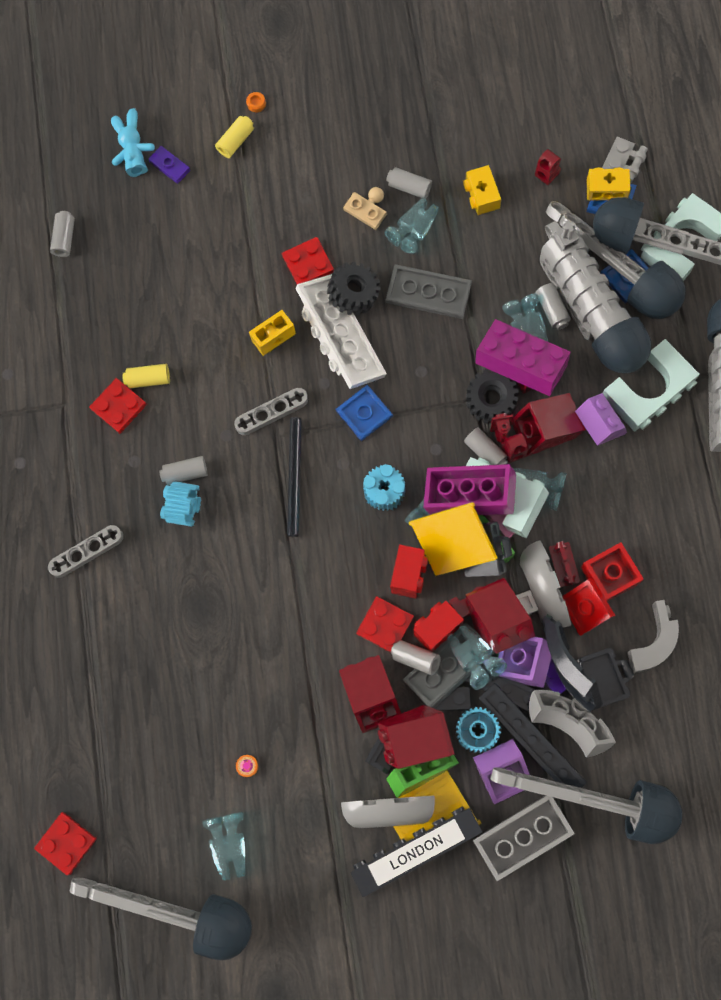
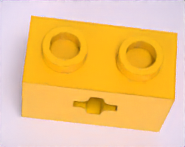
[463,165,501,215]
[587,167,630,200]
[249,310,296,356]

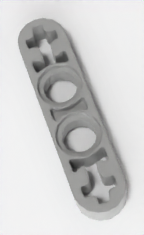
[234,388,308,435]
[48,525,123,578]

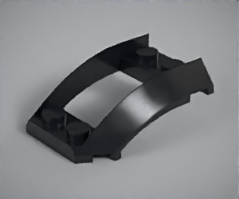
[542,614,603,712]

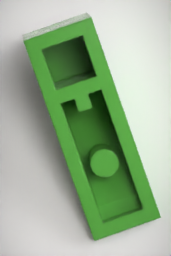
[386,755,458,798]

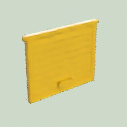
[409,502,497,576]
[393,771,482,842]

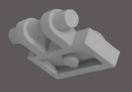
[602,137,648,183]

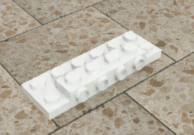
[296,274,387,389]

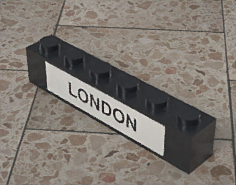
[350,806,482,897]

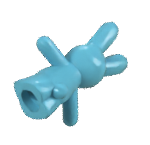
[111,108,155,177]

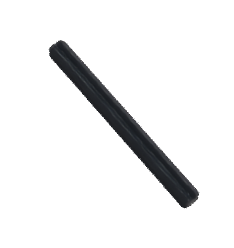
[287,417,302,537]

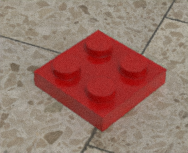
[282,237,334,285]
[89,378,147,434]
[562,578,615,636]
[356,596,414,653]
[34,812,97,876]

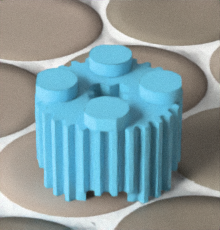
[363,464,405,511]
[160,481,201,527]
[455,707,501,753]

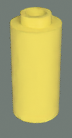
[215,116,254,158]
[123,364,170,388]

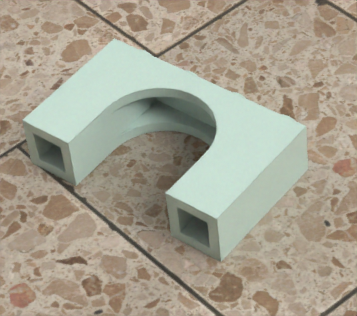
[640,193,721,281]
[603,339,699,432]
[466,457,549,538]

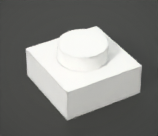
[516,590,538,615]

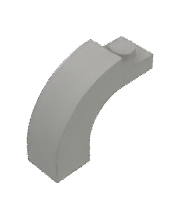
[627,600,679,673]

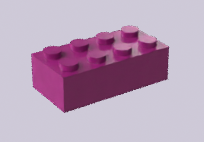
[475,319,570,396]
[423,464,516,515]

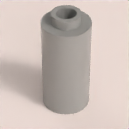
[386,167,432,199]
[50,211,75,257]
[536,283,571,330]
[464,427,508,465]
[159,456,208,485]
[391,640,441,675]

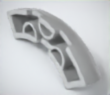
[520,540,571,627]
[529,690,616,758]
[341,796,435,828]

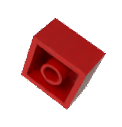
[581,542,644,602]
[390,544,428,599]
[414,601,464,652]

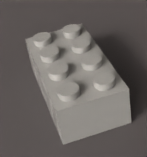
[473,795,575,881]

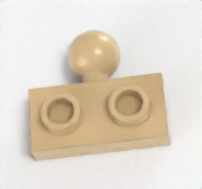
[343,187,387,230]

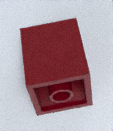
[512,393,586,457]
[465,578,535,654]
[339,655,401,733]
[378,705,454,769]

